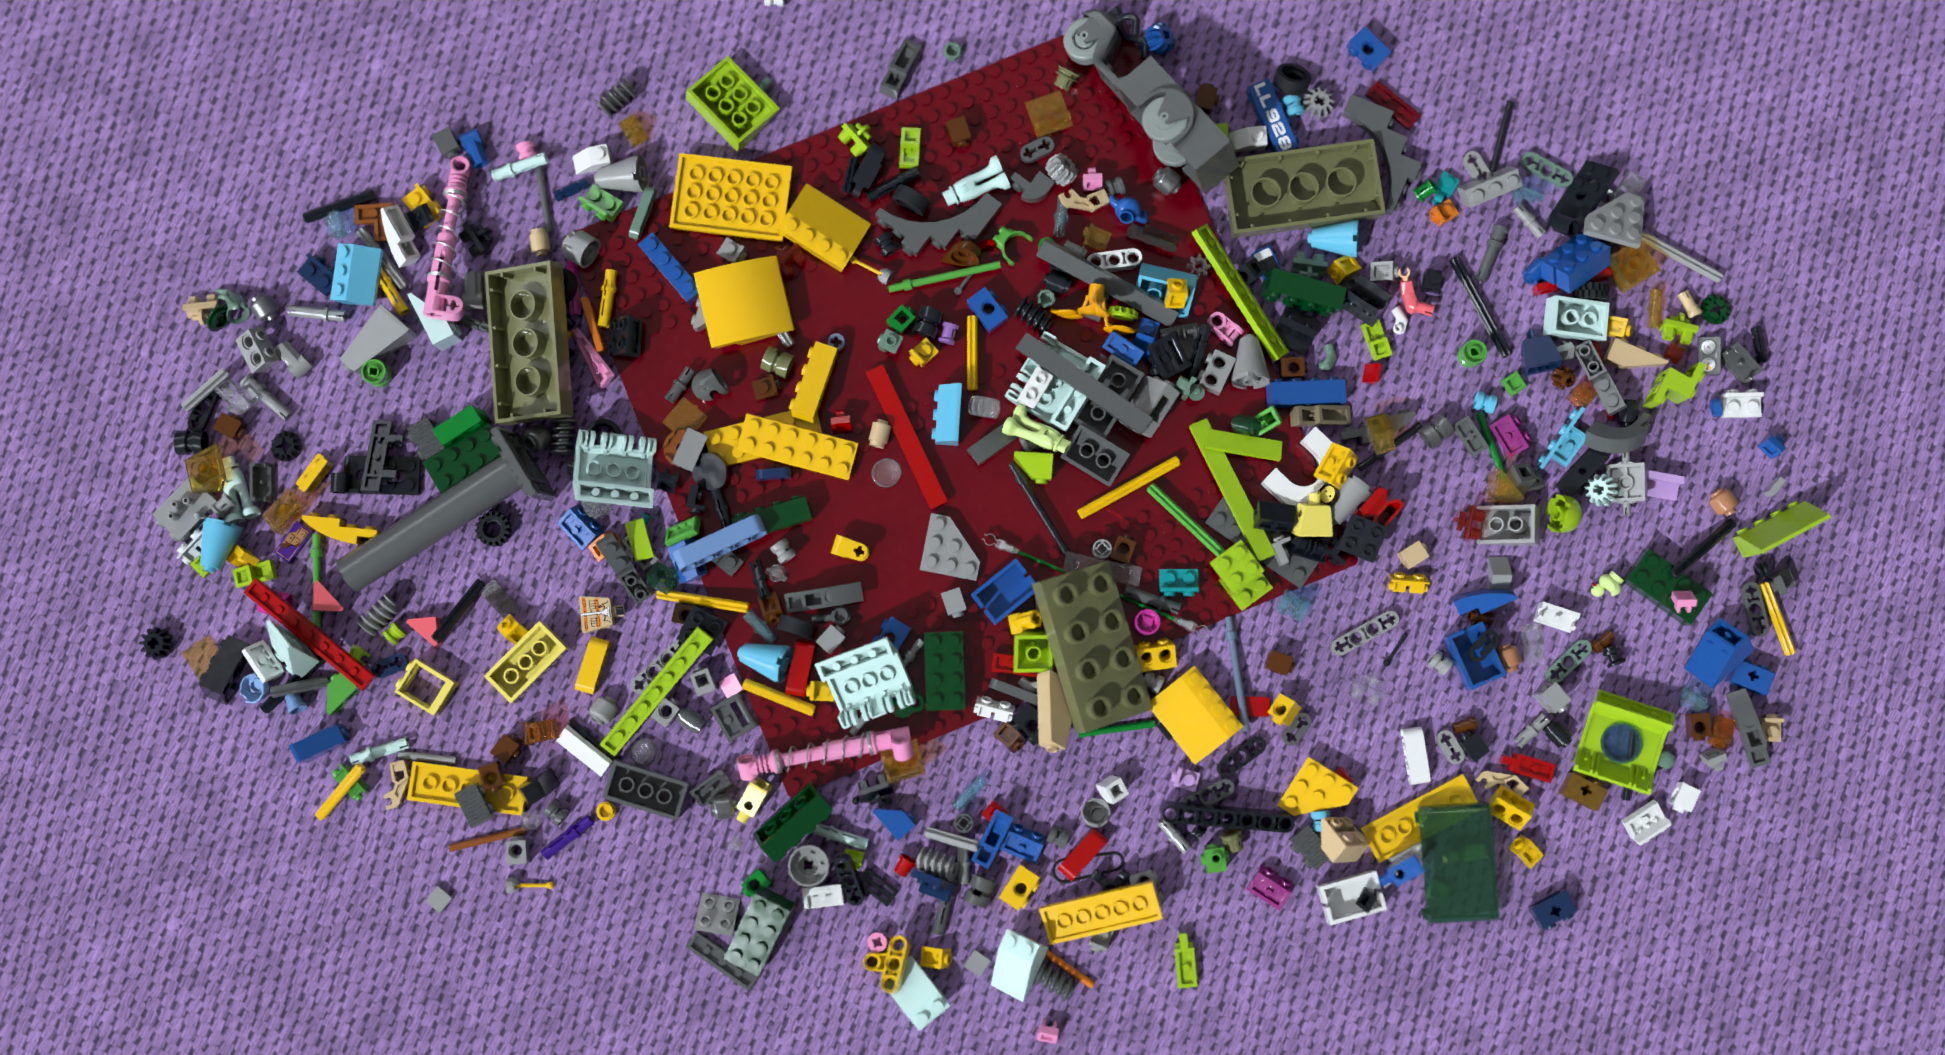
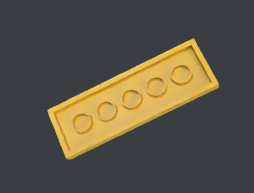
[704,411,822,466]
[737,413,858,480]
[407,761,529,816]
[1360,774,1482,863]
[1039,880,1163,945]

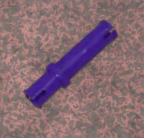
[541,815,595,860]

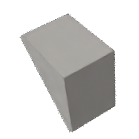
[1488,557,1512,590]

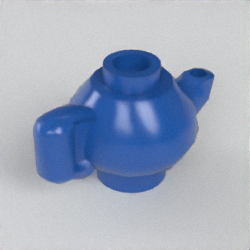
[1109,195,1149,224]

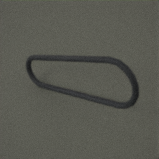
[1052,852,1124,884]

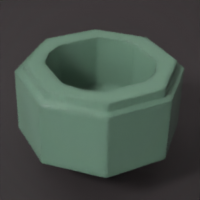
[943,42,962,62]
[1037,289,1055,309]
[1657,751,1675,769]

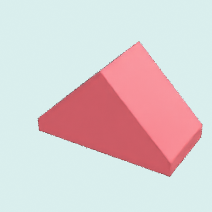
[312,580,344,612]
[406,617,442,647]

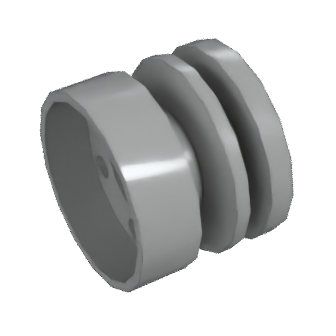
[788,844,829,887]

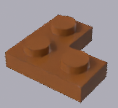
[354,203,394,243]

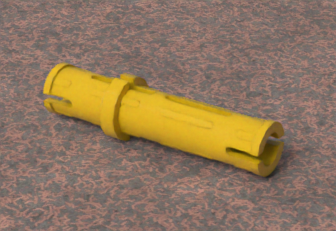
[378,266,410,316]
[597,269,618,328]

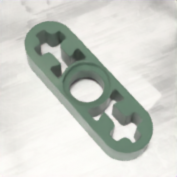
[1520,152,1573,189]
[629,186,657,240]
[1545,640,1592,683]

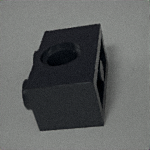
[1012,703,1040,746]

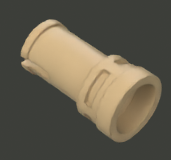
[1677,290,1703,320]

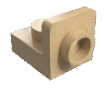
[1759,714,1785,742]

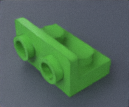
[577,184,625,223]

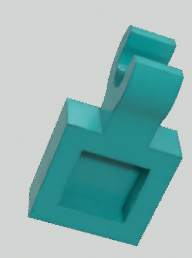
[1432,171,1460,206]

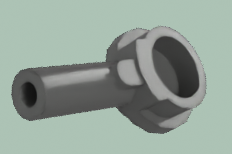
[812,606,851,625]

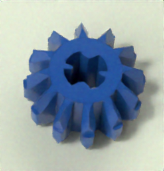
[1144,22,1176,55]

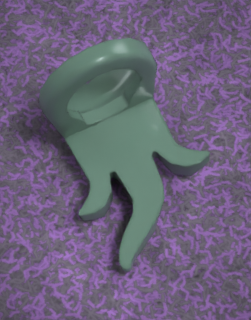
[215,289,250,324]

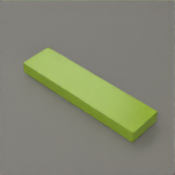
[1205,429,1282,461]

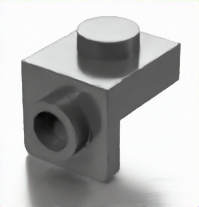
[1770,568,1796,596]

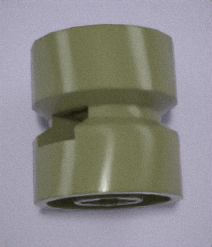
[760,346,795,379]

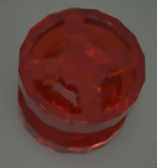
[1662,341,1686,365]

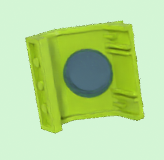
[1573,689,1675,795]

